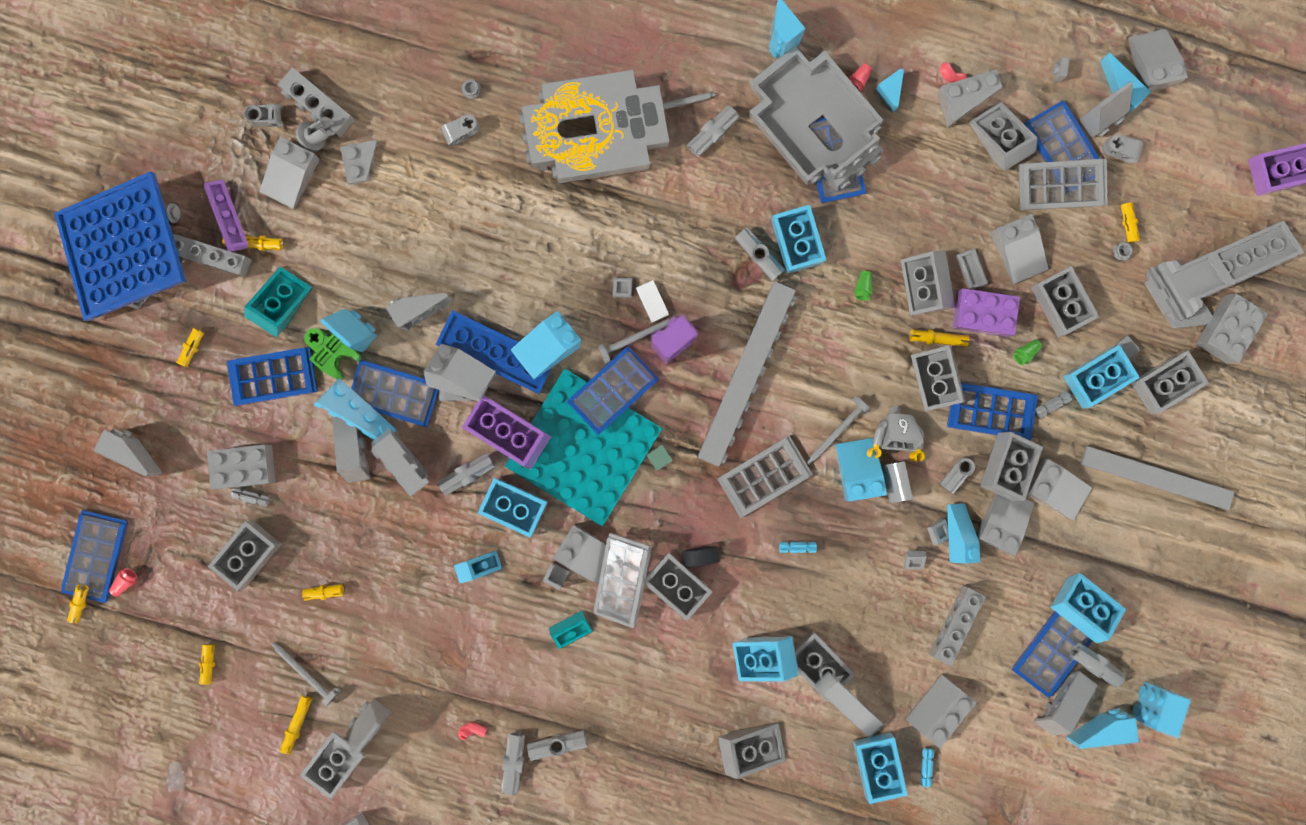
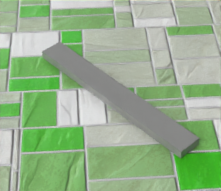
[1080,446,1234,510]

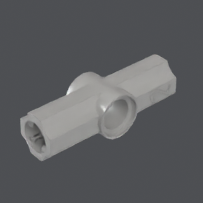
[687,105,739,158]
[734,227,785,281]
[437,453,496,496]
[1069,642,1126,688]
[527,730,588,761]
[501,732,525,795]

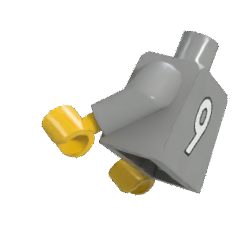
[867,406,925,461]

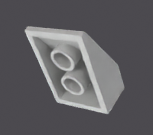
[1128,29,1188,91]
[1079,81,1133,138]
[970,102,1037,171]
[259,137,320,209]
[990,214,1049,284]
[386,293,454,332]
[424,344,496,401]
[94,428,163,477]
[1027,459,1092,521]
[976,493,1034,556]
[553,524,623,585]
[346,699,392,757]
[718,723,786,779]
[300,731,365,799]

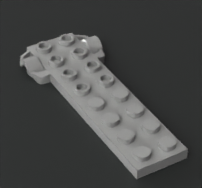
[1144,221,1304,321]

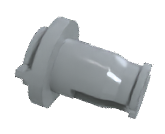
[296,117,334,152]

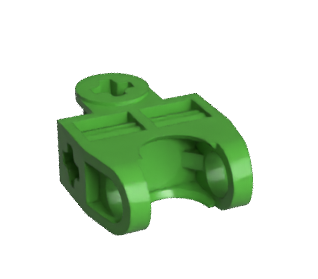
[304,328,362,380]

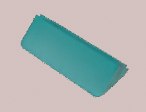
[549,611,593,649]

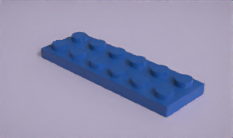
[435,310,553,394]

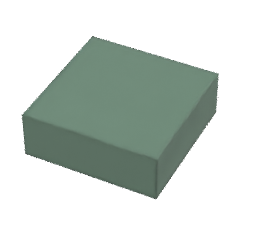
[647,445,673,471]

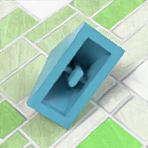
[875,69,904,112]

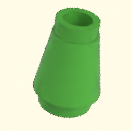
[854,271,873,301]
[1013,339,1042,366]

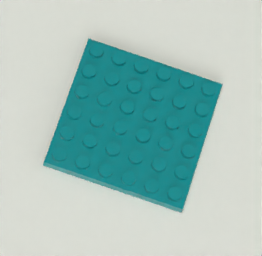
[504,369,662,526]

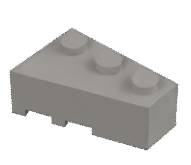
[937,69,1002,128]
[332,416,371,483]
[371,428,429,497]
[1033,671,1098,735]

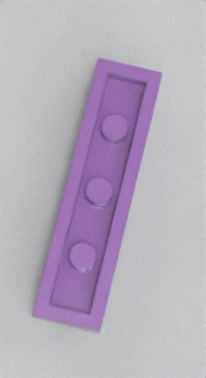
[204,180,248,252]

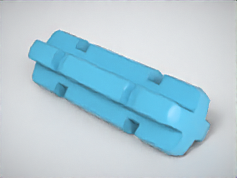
[779,542,817,553]
[920,748,934,787]

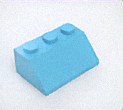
[769,0,805,59]

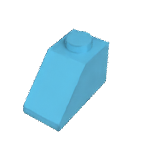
[454,551,502,583]

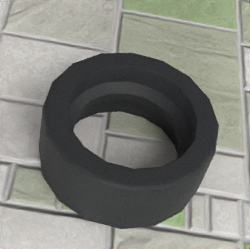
[682,546,721,567]

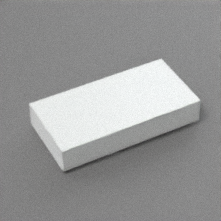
[636,280,669,323]

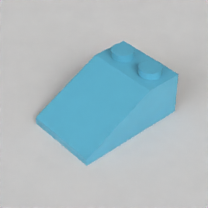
[320,308,378,353]
[511,311,581,380]
[835,438,887,502]
[1066,708,1139,749]

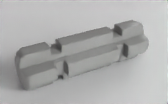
[1035,391,1072,418]
[231,487,270,507]

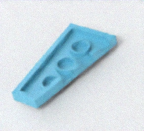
[314,378,396,440]

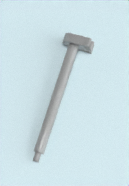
[663,92,716,110]
[597,319,671,365]
[807,396,870,464]
[272,643,341,706]

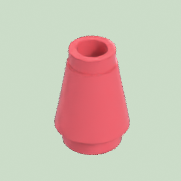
[848,64,872,92]
[109,568,137,597]

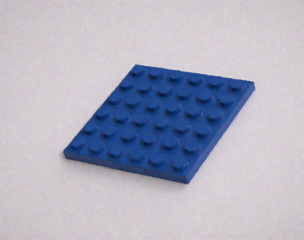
[54,172,186,321]

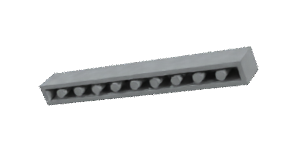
[697,281,797,467]

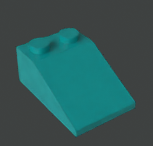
[244,267,312,338]

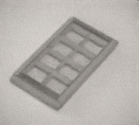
[1019,159,1108,210]
[717,436,813,518]
[594,533,652,628]

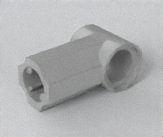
[939,457,975,494]

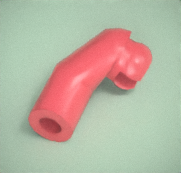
[940,62,966,83]
[458,722,488,740]

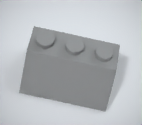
[901,251,955,316]
[905,674,977,748]

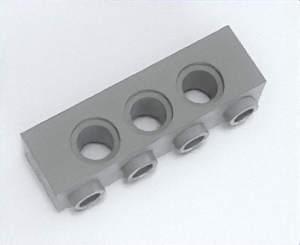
[277,67,355,138]
[172,233,252,278]
[929,586,986,666]

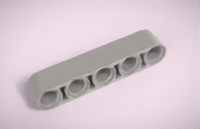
[814,672,884,738]

